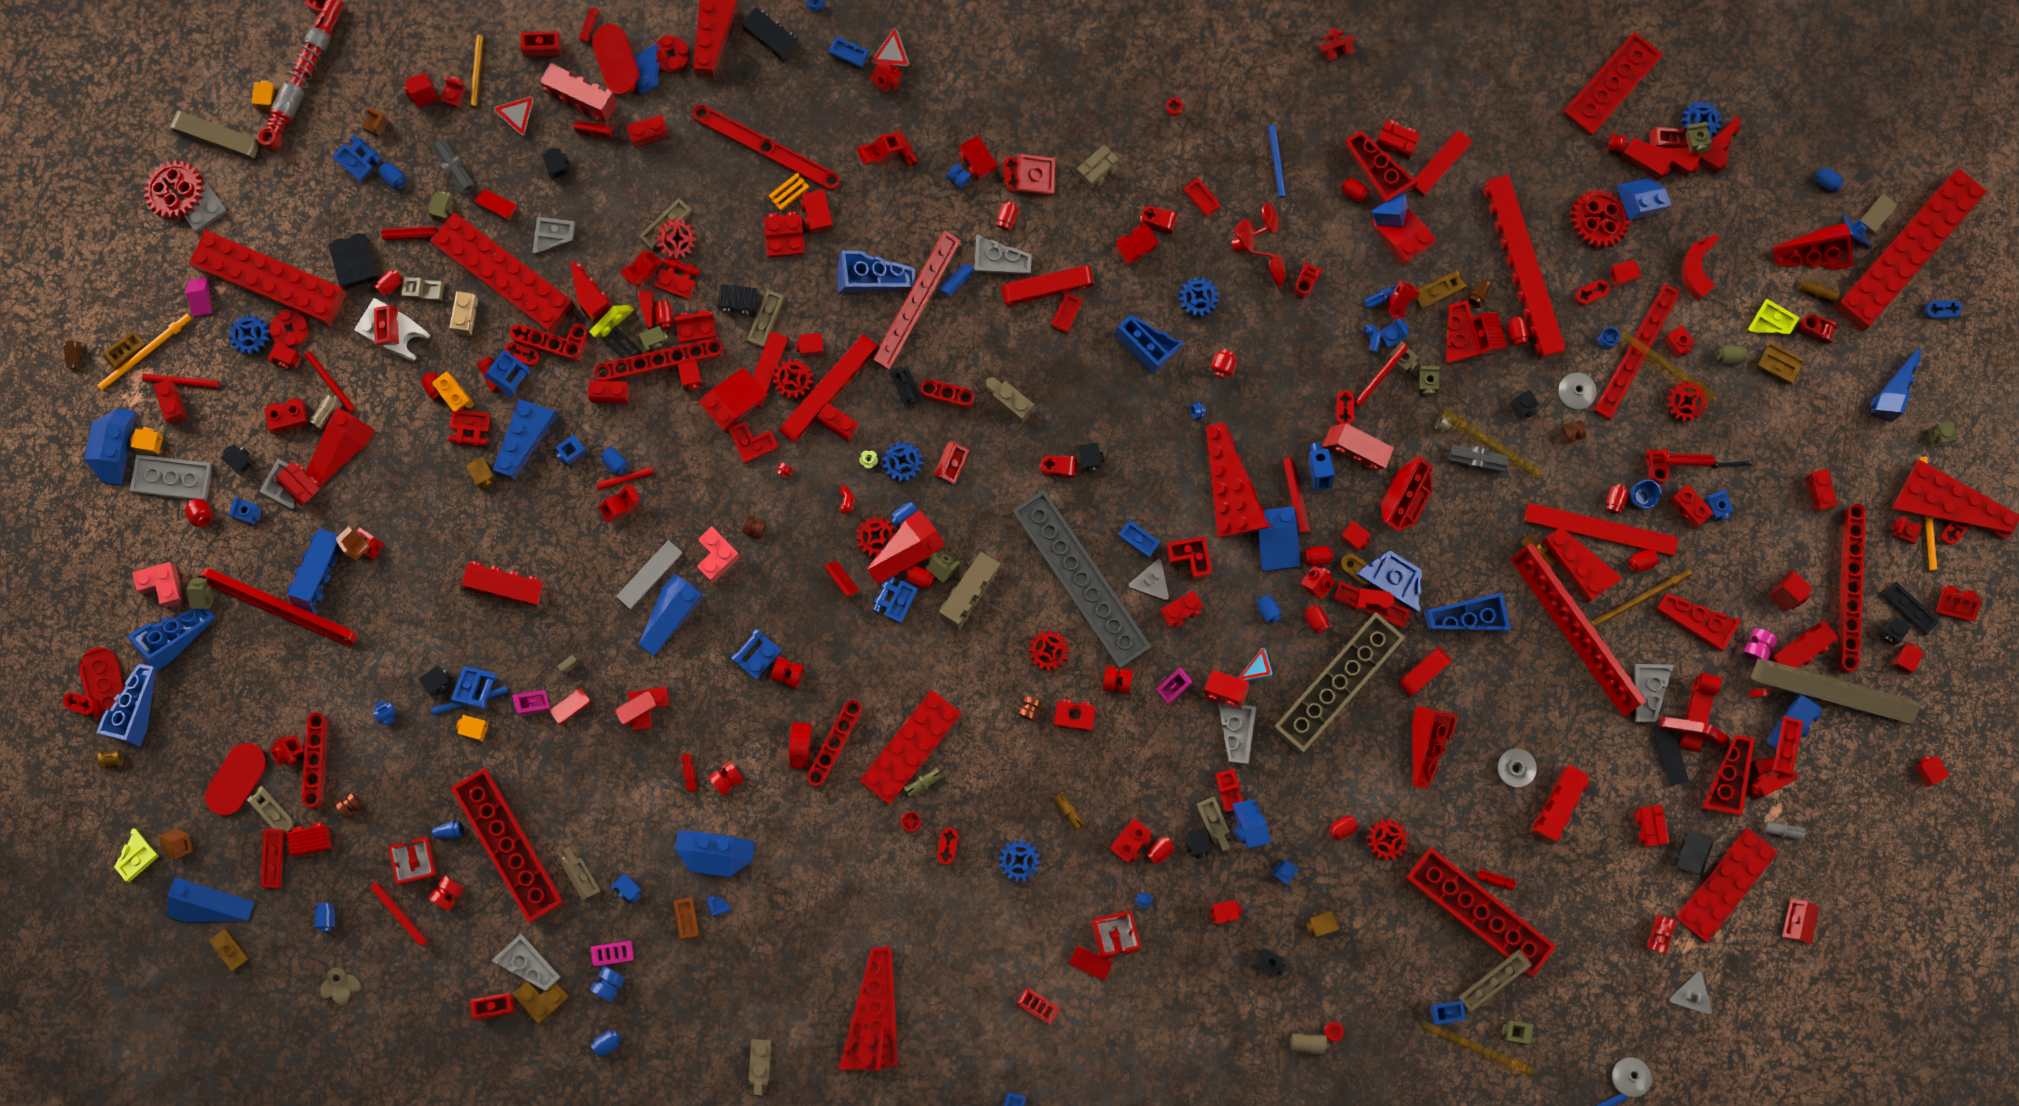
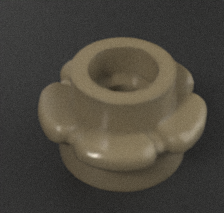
[1435,415,1452,433]

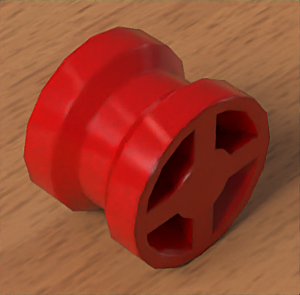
[1607,133,1627,154]

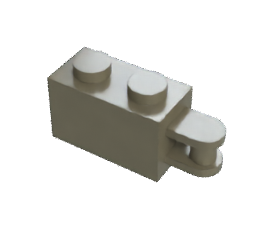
[986,377,1034,424]

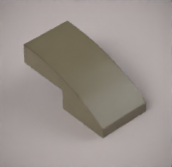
[401,277,445,301]

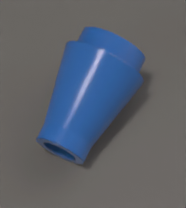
[433,820,464,839]

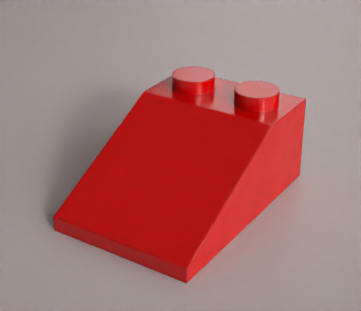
[1370,208,1437,267]
[698,367,768,433]

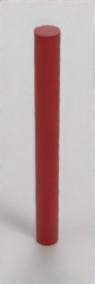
[1355,343,1410,406]
[304,351,356,413]
[142,373,220,388]

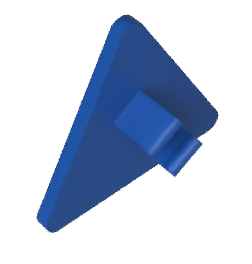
[1844,215,1873,248]

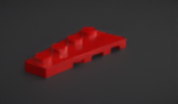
[1656,593,1742,652]

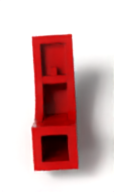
[1681,233,1720,302]

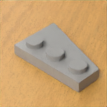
[1218,702,1257,765]
[492,934,561,991]

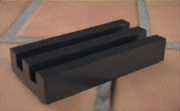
[602,326,642,359]

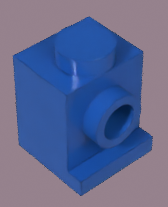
[555,434,588,465]
[1704,489,1734,521]
[228,497,261,525]
[1270,859,1299,886]
[610,873,643,904]

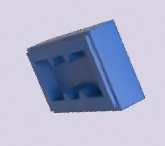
[828,36,870,69]

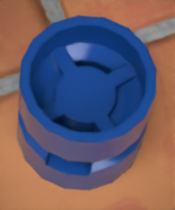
[590,966,626,1003]

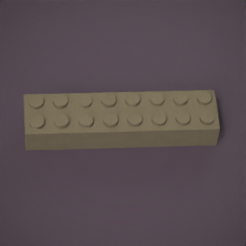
[1272,612,1405,755]

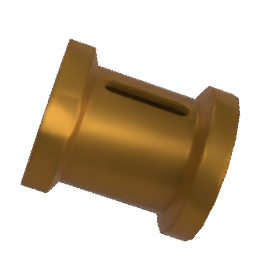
[98,749,123,769]

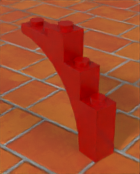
[1620,116,1742,181]

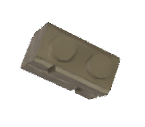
[1076,145,1119,189]

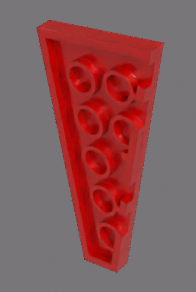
[1206,422,1271,538]
[1891,459,2019,534]
[839,947,898,1070]

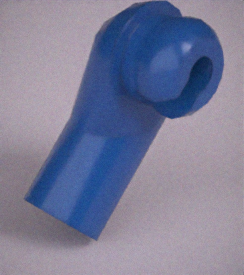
[1363,325,1381,352]

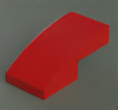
[1215,769,1243,814]

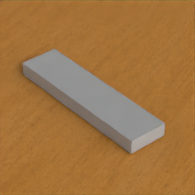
[616,540,683,610]

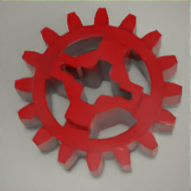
[655,218,697,259]
[773,358,814,400]
[1666,380,1709,422]
[855,516,896,557]
[1028,629,1070,672]
[1366,818,1409,861]

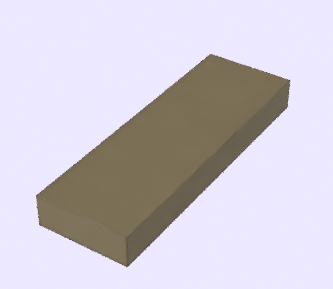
[639,198,692,251]
[746,290,785,349]

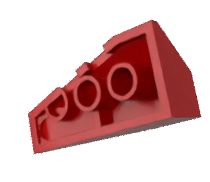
[305,408,375,487]

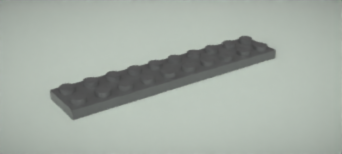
[1012,490,1152,669]

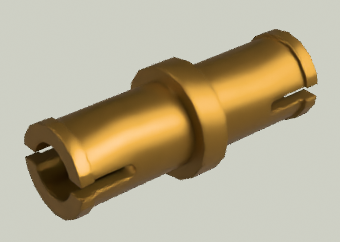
[1799,278,1840,303]
[1053,792,1086,831]

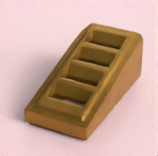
[102,331,146,370]

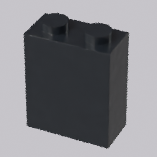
[328,233,379,291]

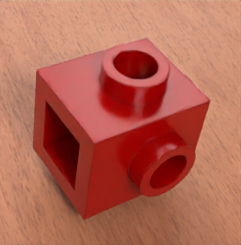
[869,60,903,93]
[1300,566,1335,600]
[269,735,304,766]

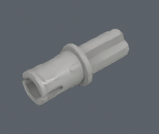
[1765,821,1806,840]

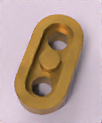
[1340,554,1370,586]

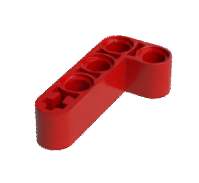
[510,324,589,362]
[1679,672,1722,752]

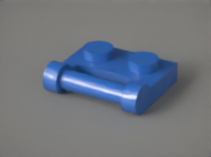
[484,350,530,397]
[731,629,782,680]
[451,666,498,711]

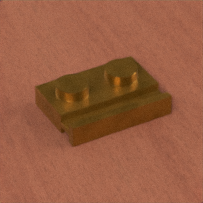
[1757,342,1804,385]

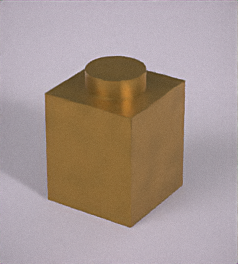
[466,456,496,489]
[1306,911,1339,938]

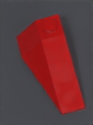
[1773,223,1854,270]
[866,510,945,584]
[1412,706,1458,788]

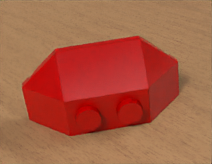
[1381,456,1433,532]

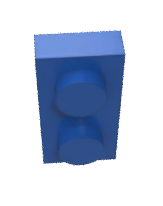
[1118,520,1160,558]

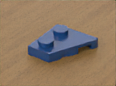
[634,44,660,95]

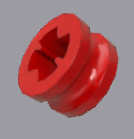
[1166,97,1183,116]

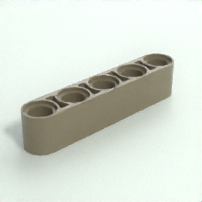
[169,111,261,160]

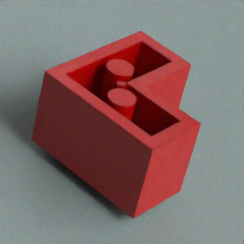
[1166,536,1213,581]

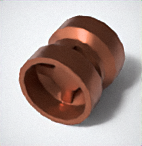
[1561,420,1586,443]
[742,515,767,540]
[1018,696,1043,721]
[335,792,363,819]

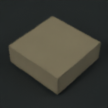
[557,654,579,674]

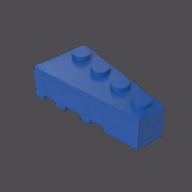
[1423,592,1511,631]

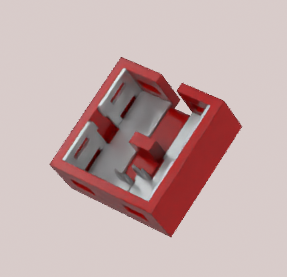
[388,837,438,886]
[1091,911,1141,961]

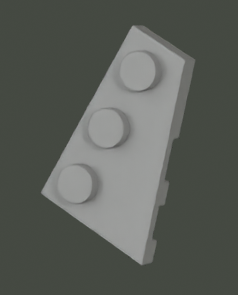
[974,234,1032,275]
[1634,664,1674,723]

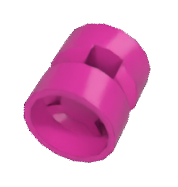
[1743,628,1778,662]

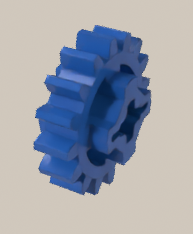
[1680,100,1722,139]
[1178,277,1219,318]
[227,314,271,356]
[882,441,923,483]
[998,839,1041,882]

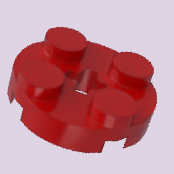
[656,35,690,73]
[269,309,309,348]

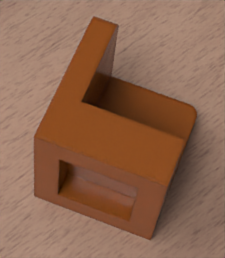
[362,106,388,137]
[336,526,370,561]
[159,828,193,859]

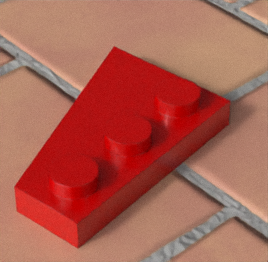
[1445,300,1482,364]

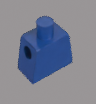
[1308,442,1335,491]

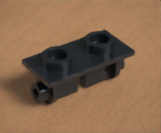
[890,366,922,407]

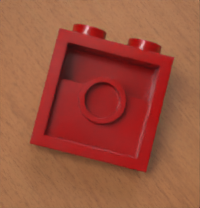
[764,211,805,258]
[1747,771,1799,800]

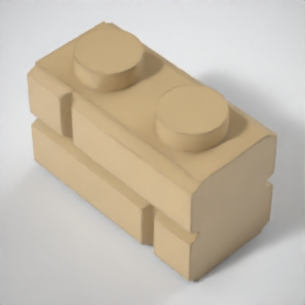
[450,292,478,336]

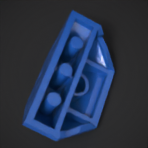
[84,409,136,486]
[675,830,756,877]

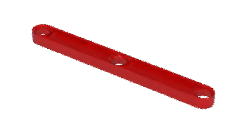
[692,104,840,191]
[199,568,358,647]

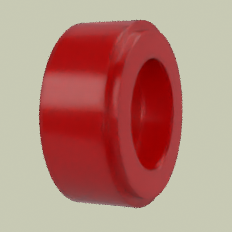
[1750,687,1770,698]
[1324,1022,1344,1042]

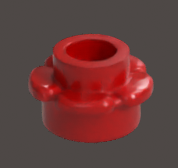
[775,462,794,478]

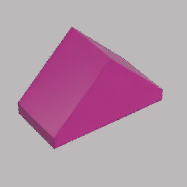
[185,277,212,317]
[1156,667,1193,704]
[512,690,550,717]

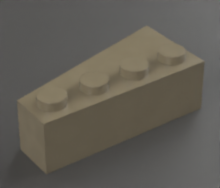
[938,551,1001,630]

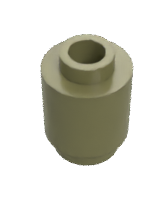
[1717,345,1747,365]

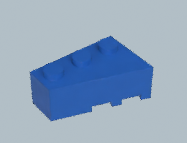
[1114,315,1184,374]
[1767,693,1822,749]
[1232,799,1271,848]

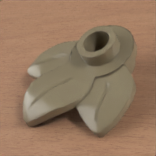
[320,967,361,1006]

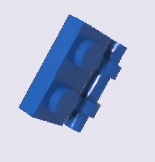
[332,135,382,182]
[872,577,918,624]

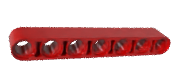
[779,334,879,443]
[594,339,724,382]

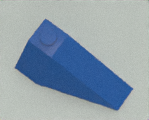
[837,250,916,293]
[1870,348,1922,422]
[639,574,704,656]
[127,609,215,672]
[96,663,156,747]
[167,877,255,922]

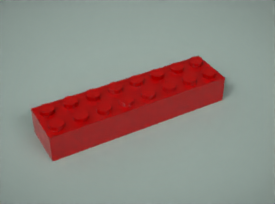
[431,212,575,334]
[189,230,347,327]
[451,768,566,924]
[1404,847,1557,978]

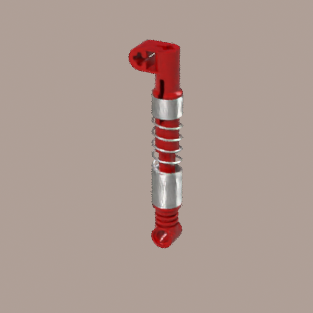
[257,0,345,151]

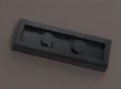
[1882,581,1939,635]
[1653,728,1689,787]

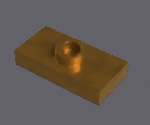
[1521,533,1557,567]
[209,928,249,972]

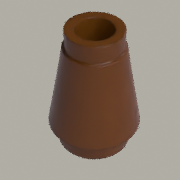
[1468,279,1492,308]
[63,341,83,369]

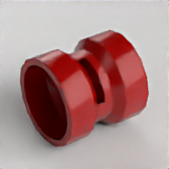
[901,811,921,833]

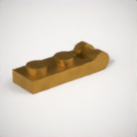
[1416,270,1468,310]

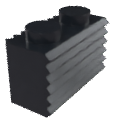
[717,283,759,316]

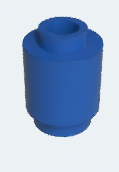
[378,162,406,190]
[1815,167,1845,193]
[600,447,628,475]
[891,502,918,529]
[1256,595,1283,624]
[315,903,335,932]
[591,1029,622,1057]

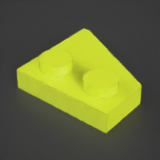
[1747,299,1800,335]
[589,305,635,337]
[114,828,159,883]

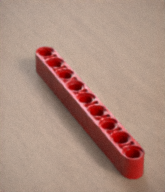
[1837,503,1866,674]

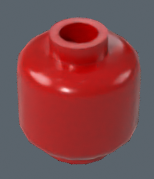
[1210,349,1238,379]
[184,499,213,527]

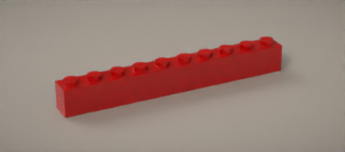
[1483,175,1566,360]

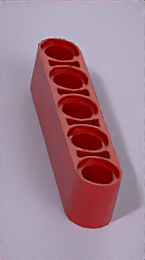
[1001,265,1095,306]
[807,700,862,788]
[301,712,329,809]

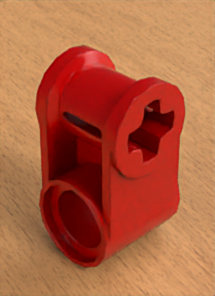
[1140,206,1178,234]
[1294,261,1323,299]
[1798,314,1838,344]
[1646,448,1670,486]
[1040,455,1077,478]

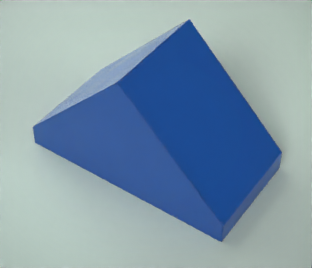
[1372,192,1408,226]
[1431,1001,1466,1025]

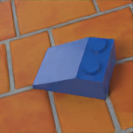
[1256,506,1301,572]

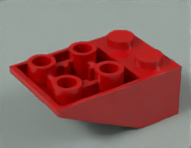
[570,260,612,326]

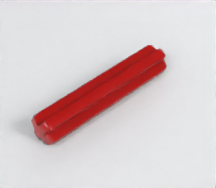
[381,226,438,240]
[1664,454,1715,466]

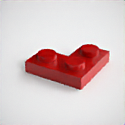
[728,421,779,464]
[627,686,669,731]

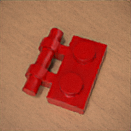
[653,257,701,300]
[448,410,491,447]

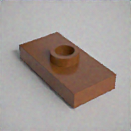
[673,897,700,940]

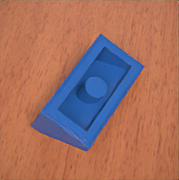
[939,264,974,299]

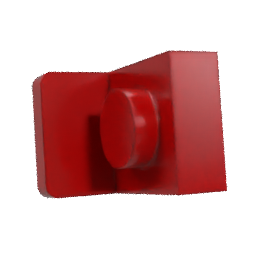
[440,76,466,108]
[1892,516,1922,544]
[357,527,384,559]

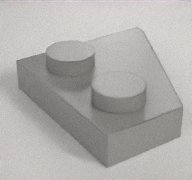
[532,217,576,254]
[259,459,294,510]

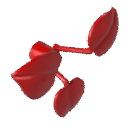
[1232,202,1286,289]

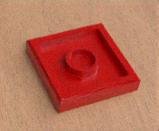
[1017,154,1055,196]

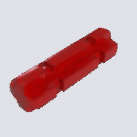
[578,7,600,43]
[681,753,697,792]
[1477,869,1516,890]

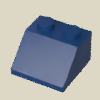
[1617,178,1672,220]

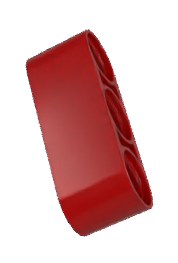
[920,379,974,410]
[1398,647,1452,697]

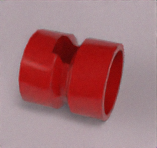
[770,656,805,689]
[1102,666,1133,695]
[708,761,745,797]
[428,875,465,912]

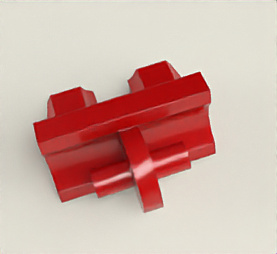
[1318,27,1355,60]
[1646,914,1677,955]

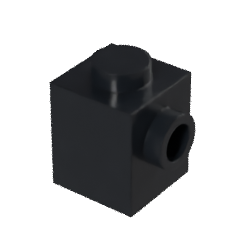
[542,148,569,180]
[1510,389,1540,420]
[1078,443,1104,473]
[220,444,254,477]
[1878,616,1911,646]
[418,666,451,697]
[1185,828,1212,859]
[1253,948,1286,977]

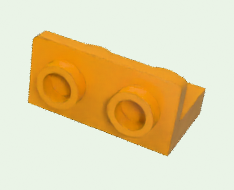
[432,371,475,412]

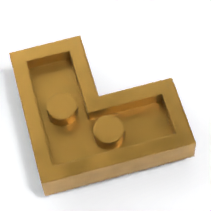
[513,981,569,1024]

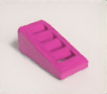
[591,941,634,967]

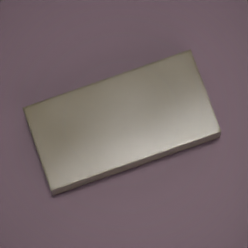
[1861,193,1898,234]

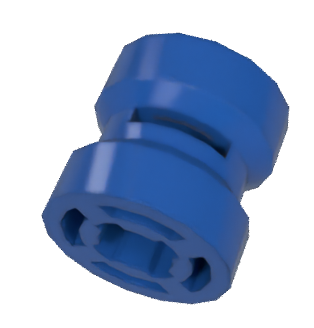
[946,163,972,190]
[1598,327,1620,350]

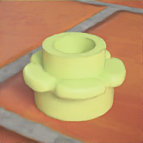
[859,450,878,469]

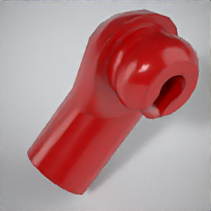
[838,485,855,514]

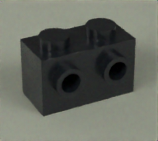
[1675,830,1715,877]

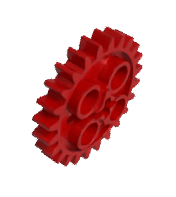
[143,160,205,220]
[1569,189,1631,249]

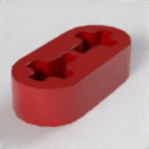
[1003,157,1019,193]
[1574,280,1610,306]
[504,342,540,367]
[1336,390,1354,425]
[63,692,99,715]
[937,828,958,865]

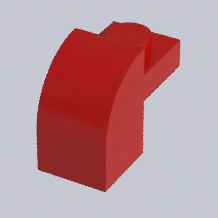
[856,132,903,166]
[620,250,663,287]
[598,484,640,523]
[789,722,812,769]

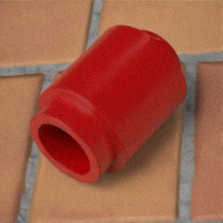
[1341,177,1370,203]
[996,201,1019,231]
[374,269,403,297]
[653,301,675,330]
[1507,317,1530,346]
[421,372,443,401]
[1605,484,1629,514]
[1305,546,1333,566]
[1628,549,1659,574]
[905,565,935,589]
[1304,604,1330,634]
[1328,814,1359,841]
[1146,836,1175,865]

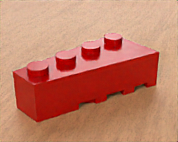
[693,0,738,77]
[1345,130,1418,204]
[459,561,543,607]
[1529,764,1590,845]

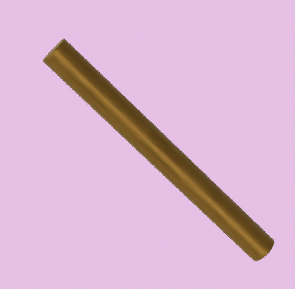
[470,35,484,108]

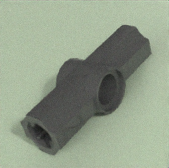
[431,139,475,194]
[1448,444,1508,473]

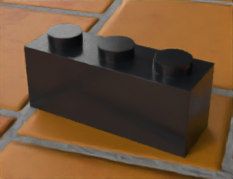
[741,7,799,63]

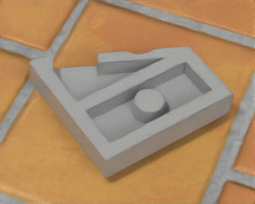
[184,182,227,233]

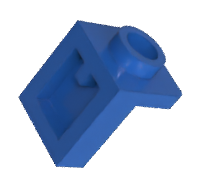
[1379,318,1409,349]

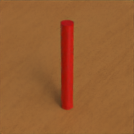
[596,467,654,490]

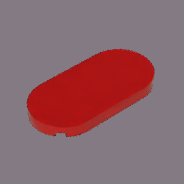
[592,23,639,95]
[79,647,126,721]
[205,743,267,816]

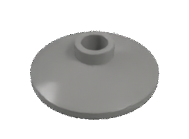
[1558,373,1596,410]
[1497,749,1537,787]
[1612,1057,1652,1097]

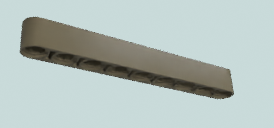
[1751,658,1921,724]

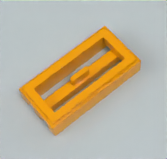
[769,173,810,211]

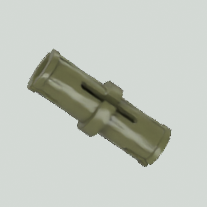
[904,767,943,798]

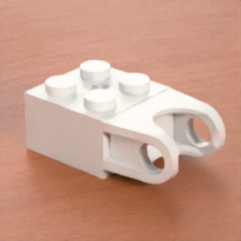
[354,298,430,361]

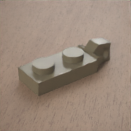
[1196,796,1231,852]
[558,847,601,900]
[749,1039,772,1096]

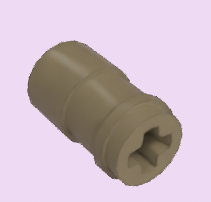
[309,394,342,431]
[1291,1033,1329,1056]

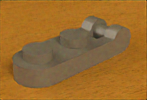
[247,785,294,834]

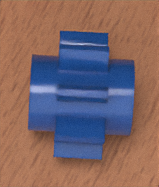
[373,700,397,725]

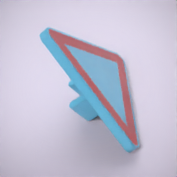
[1238,648,1273,681]

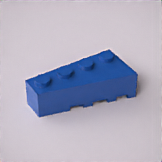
[493,399,558,480]
[287,528,341,614]

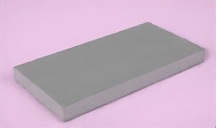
[130,454,213,501]

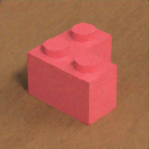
[697,526,740,584]
[132,562,185,608]

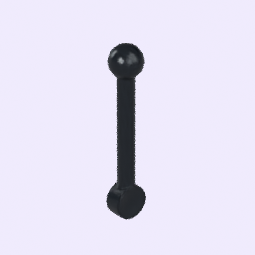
[1712,460,1752,469]

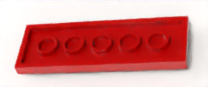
[1563,31,1663,136]
[859,689,962,805]
[1675,827,1779,943]

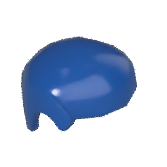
[1630,479,1662,510]

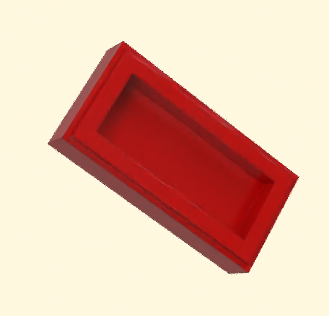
[1183,177,1221,218]
[1051,292,1083,334]

